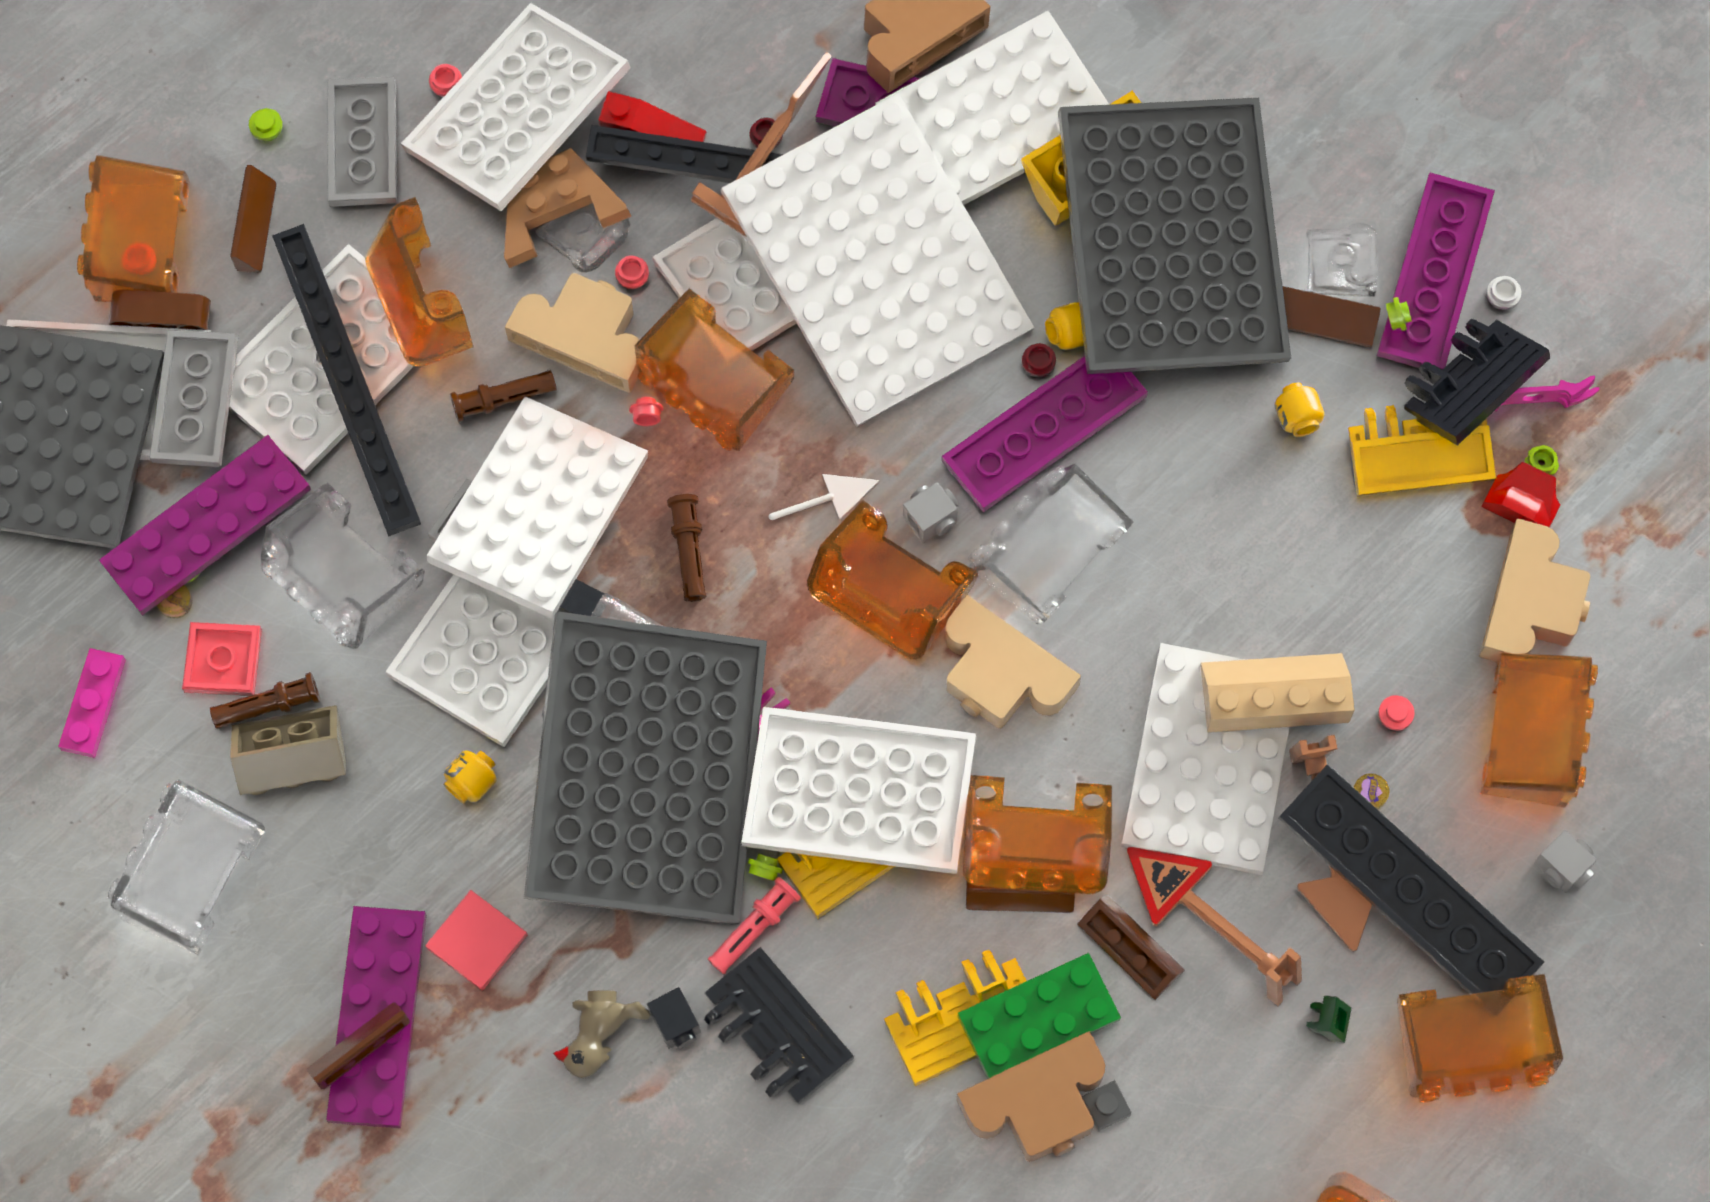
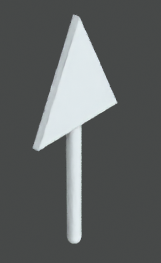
[769,474,880,520]

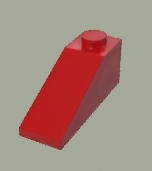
[598,91,707,142]

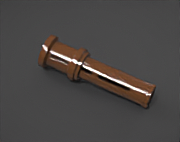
[450,369,557,423]
[667,494,707,602]
[210,672,320,729]

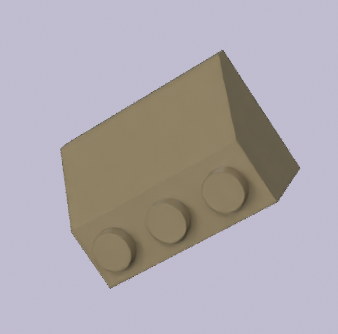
[230,705,346,795]

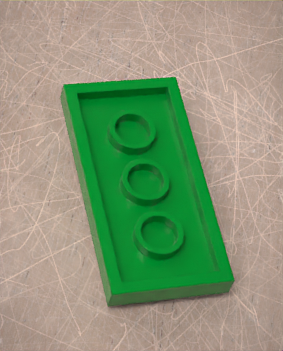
[957,953,1121,1079]

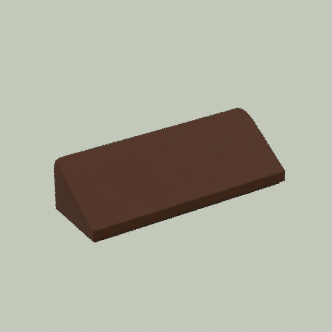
[230,165,276,273]
[1283,286,1381,348]
[966,866,1075,913]
[1077,895,1185,1000]
[307,1002,410,1090]

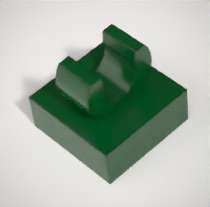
[1306,996,1352,1043]

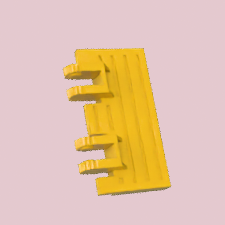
[1348,405,1496,496]
[777,852,895,919]
[884,949,1027,1086]

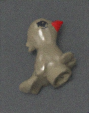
[553,990,651,1078]

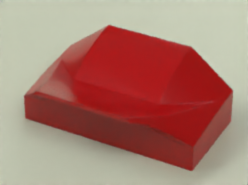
[1481,462,1561,528]

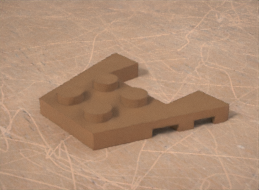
[504,148,631,268]

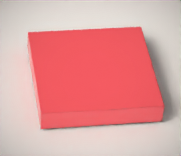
[182,622,262,696]
[425,890,528,991]

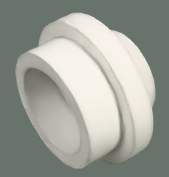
[1487,276,1521,310]

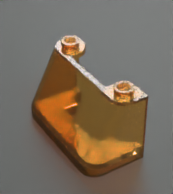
[365,197,473,367]
[807,500,979,660]

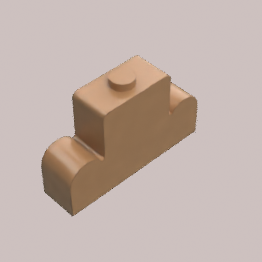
[864,0,991,93]
[956,1031,1105,1162]

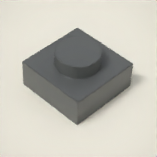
[1082,1080,1132,1131]

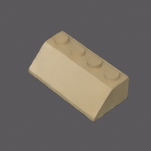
[1200,653,1355,732]

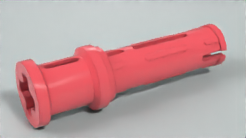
[707,877,801,975]

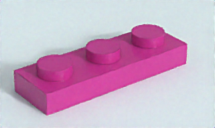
[58,648,126,758]

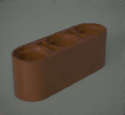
[108,290,211,330]

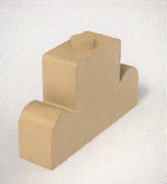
[505,273,645,393]
[1479,518,1590,666]
[945,595,1081,728]

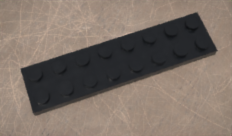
[1278,764,1544,1016]

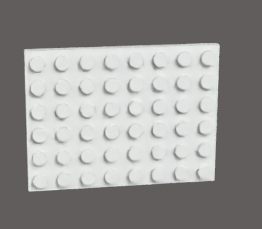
[721,93,1034,427]

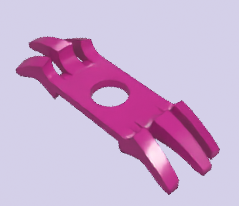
[1495,375,1600,412]

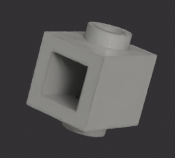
[903,482,959,543]
[1535,830,1597,893]

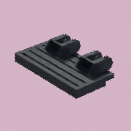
[1404,318,1550,446]
[704,947,854,1104]

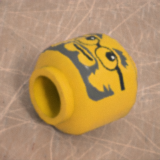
[1275,383,1325,437]
[443,750,497,803]

